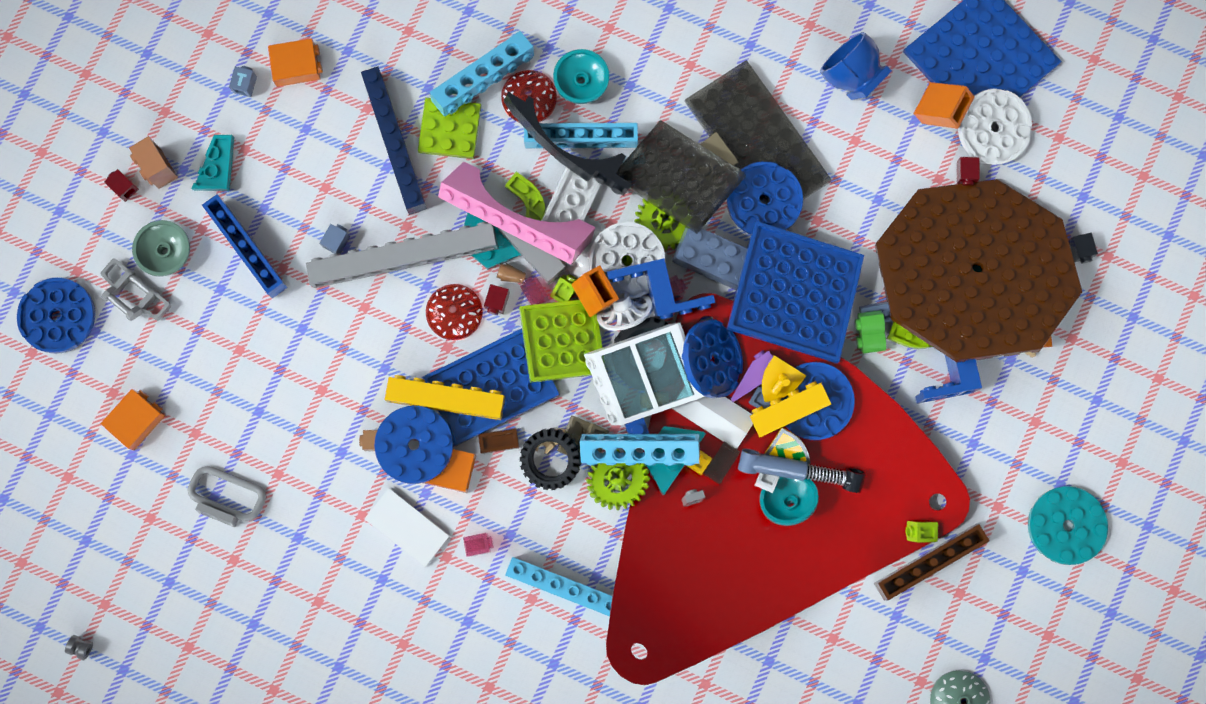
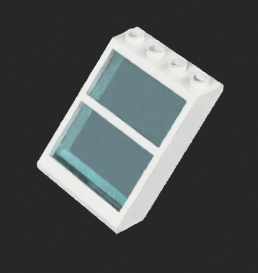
[584,323,705,425]

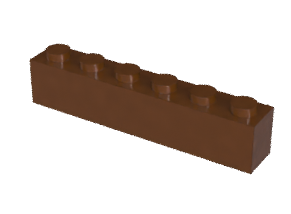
[874,524,990,601]

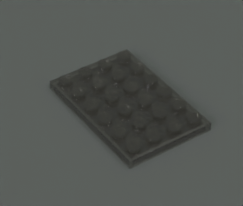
[616,120,746,234]

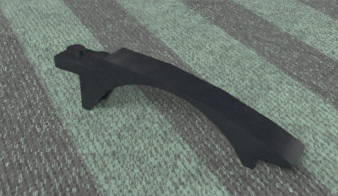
[503,92,632,196]

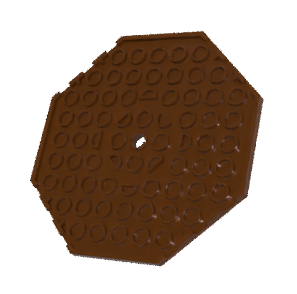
[875,179,1083,363]

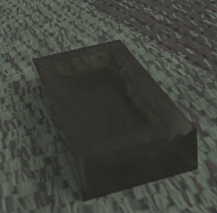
[703,441,741,485]

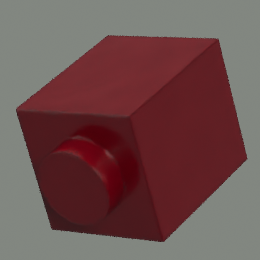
[957,157,980,186]
[104,169,139,202]
[484,284,510,315]

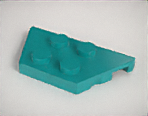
[464,213,522,270]
[646,426,706,495]

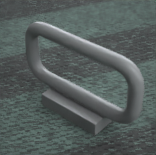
[187,466,266,527]

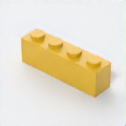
[750,381,831,437]

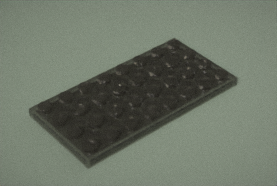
[685,60,832,204]

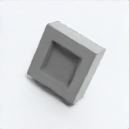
[682,489,705,507]

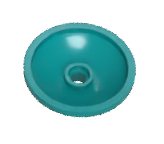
[553,49,609,104]
[760,477,819,526]

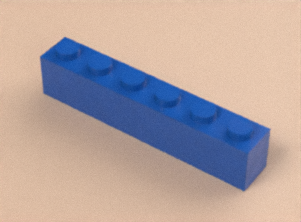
[202,194,288,299]

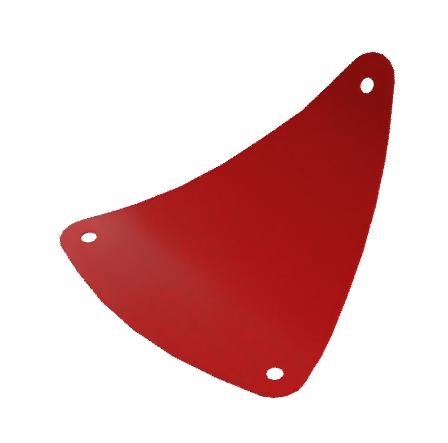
[606,293,970,686]

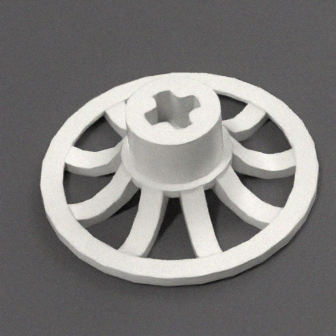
[597,291,653,331]

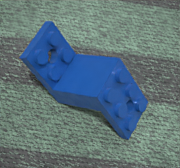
[605,258,715,319]
[915,355,982,404]

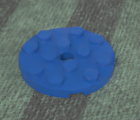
[726,162,803,235]
[17,277,95,354]
[682,320,743,398]
[781,362,855,440]
[374,406,453,484]

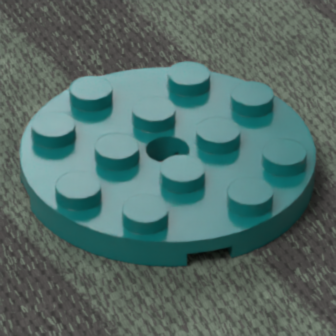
[1028,486,1108,565]

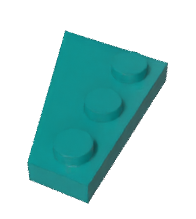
[191,135,235,191]

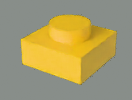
[686,450,712,475]

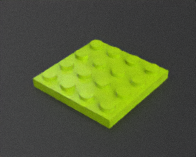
[519,300,606,383]

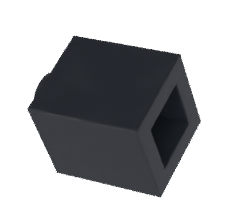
[1068,232,1098,264]

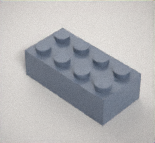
[671,223,747,290]

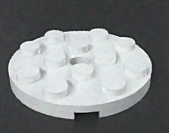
[958,89,1032,165]
[588,222,665,299]

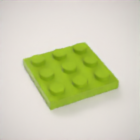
[418,97,481,159]

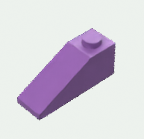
[731,350,773,402]

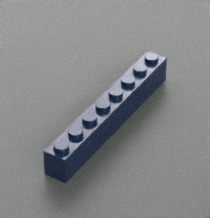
[361,66,427,215]

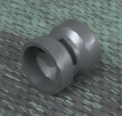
[65,635,93,661]

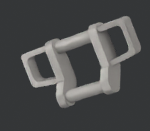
[101,258,171,321]

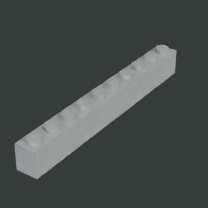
[306,222,499,288]

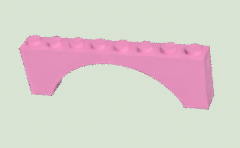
[438,162,596,264]

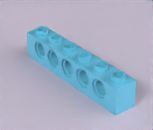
[430,31,534,117]
[524,123,638,148]
[580,434,700,466]
[505,557,613,617]

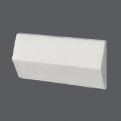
[672,387,753,450]

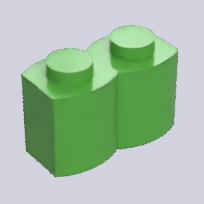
[855,310,886,354]

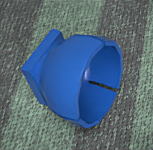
[820,32,892,100]

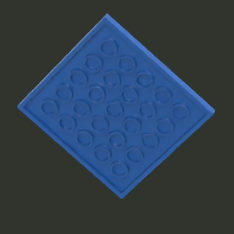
[903,0,1062,98]
[727,221,864,363]

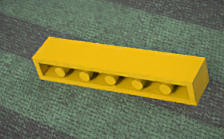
[384,375,505,420]

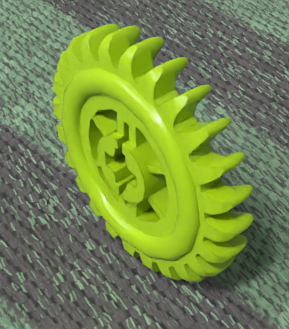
[634,189,696,251]
[586,449,650,511]

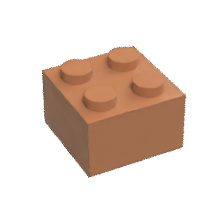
[129,136,178,189]

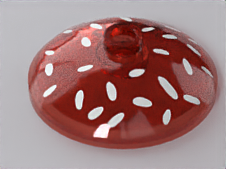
[501,70,557,123]
[426,284,483,341]

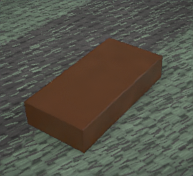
[478,429,519,454]

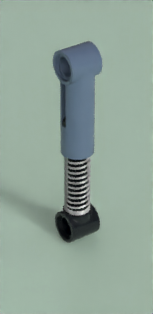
[738,449,866,493]

